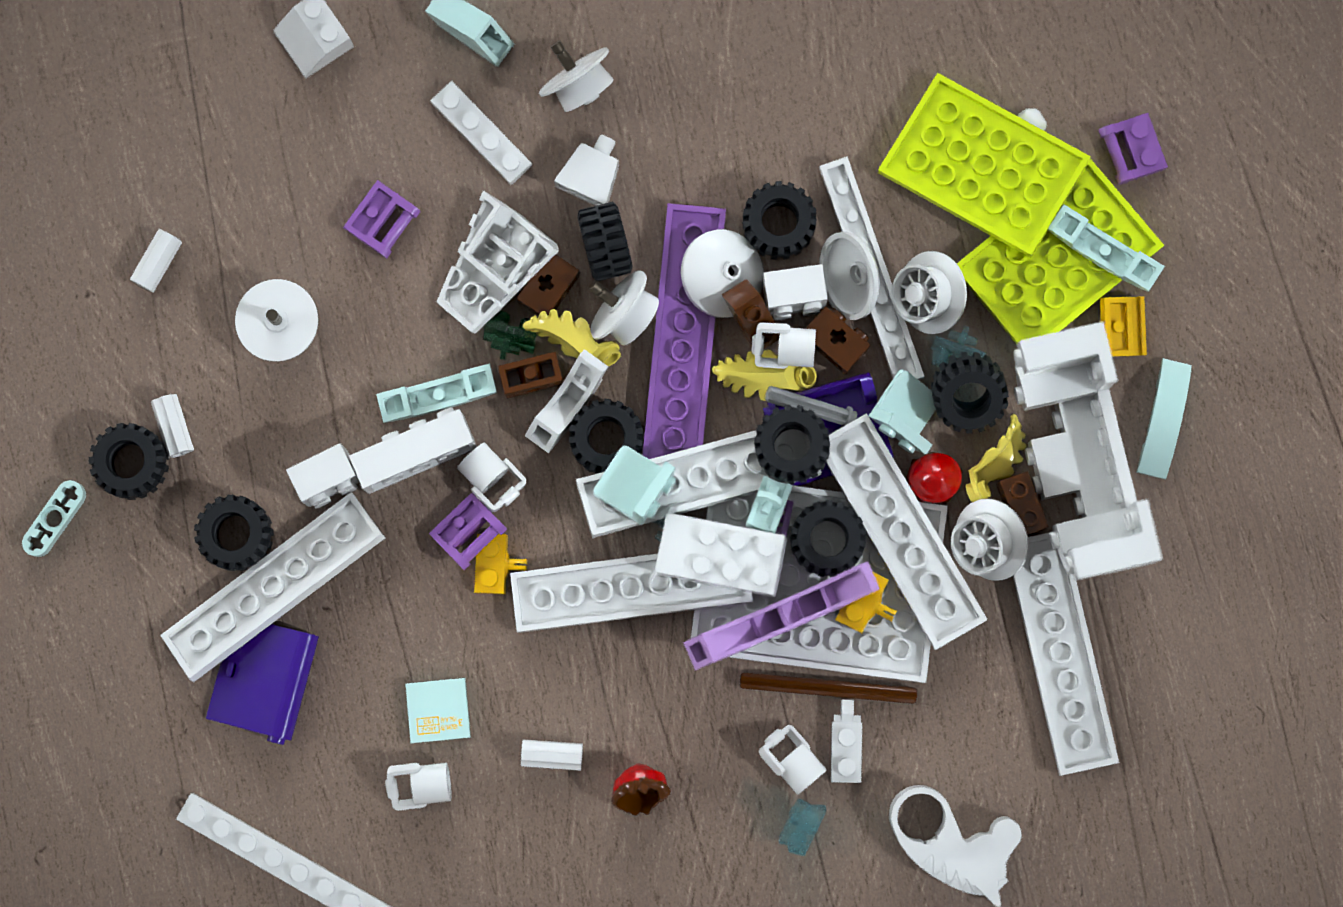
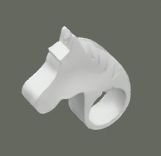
[889,785,1021,907]

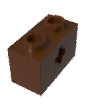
[517,254,580,316]
[722,279,779,349]
[806,306,870,375]
[498,352,563,399]
[996,471,1049,536]

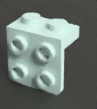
[869,369,936,454]
[593,446,677,525]

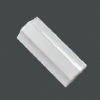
[130,229,182,293]
[151,394,194,458]
[521,740,583,770]

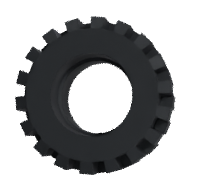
[742,181,817,260]
[577,202,633,281]
[931,352,1009,434]
[569,399,644,474]
[754,405,830,485]
[89,423,169,500]
[194,495,274,571]
[790,500,866,577]

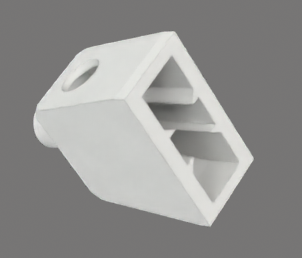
[554,135,619,206]

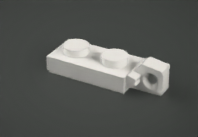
[831,699,862,783]

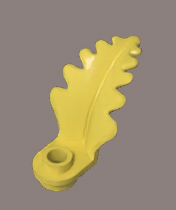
[522,309,621,367]
[712,349,817,401]
[966,414,1026,502]

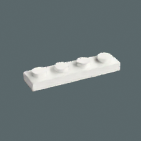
[430,81,532,185]

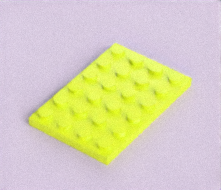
[878,73,1091,258]
[957,159,1164,344]

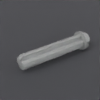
[765,386,857,428]

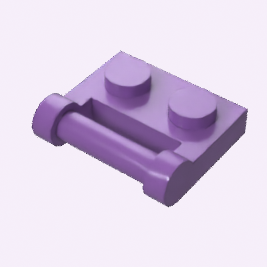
[1098,113,1168,185]
[343,180,421,259]
[429,493,507,570]

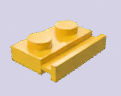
[1100,296,1147,357]

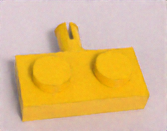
[474,534,528,594]
[835,572,897,634]

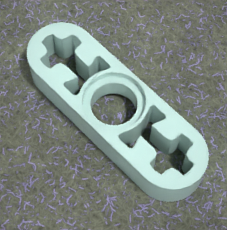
[22,480,86,557]

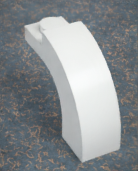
[525,349,608,453]

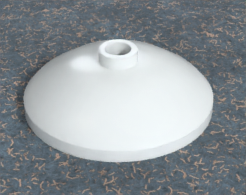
[681,229,764,318]
[819,232,880,320]

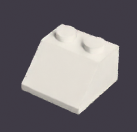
[273,0,354,78]

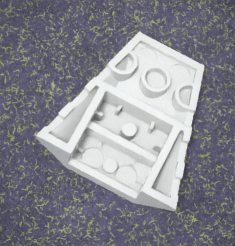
[437,191,559,334]

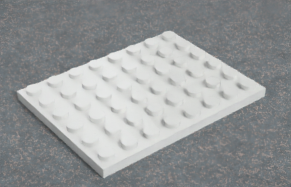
[691,486,947,683]

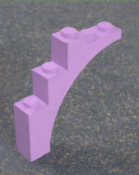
[684,561,880,670]

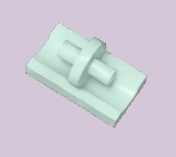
[746,476,792,533]

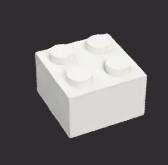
[762,264,828,320]
[286,443,360,509]

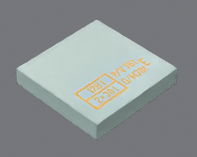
[405,678,471,743]

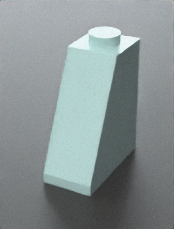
[425,0,514,67]

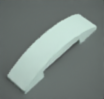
[1048,205,1165,292]
[1136,358,1192,479]
[376,363,497,423]

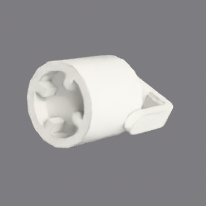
[752,323,816,369]
[457,442,526,512]
[759,725,827,795]
[385,762,452,810]

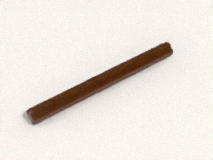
[740,672,917,704]

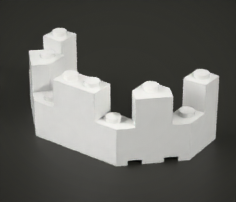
[1014,322,1162,581]

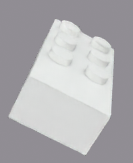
[349,407,477,494]
[655,513,787,598]

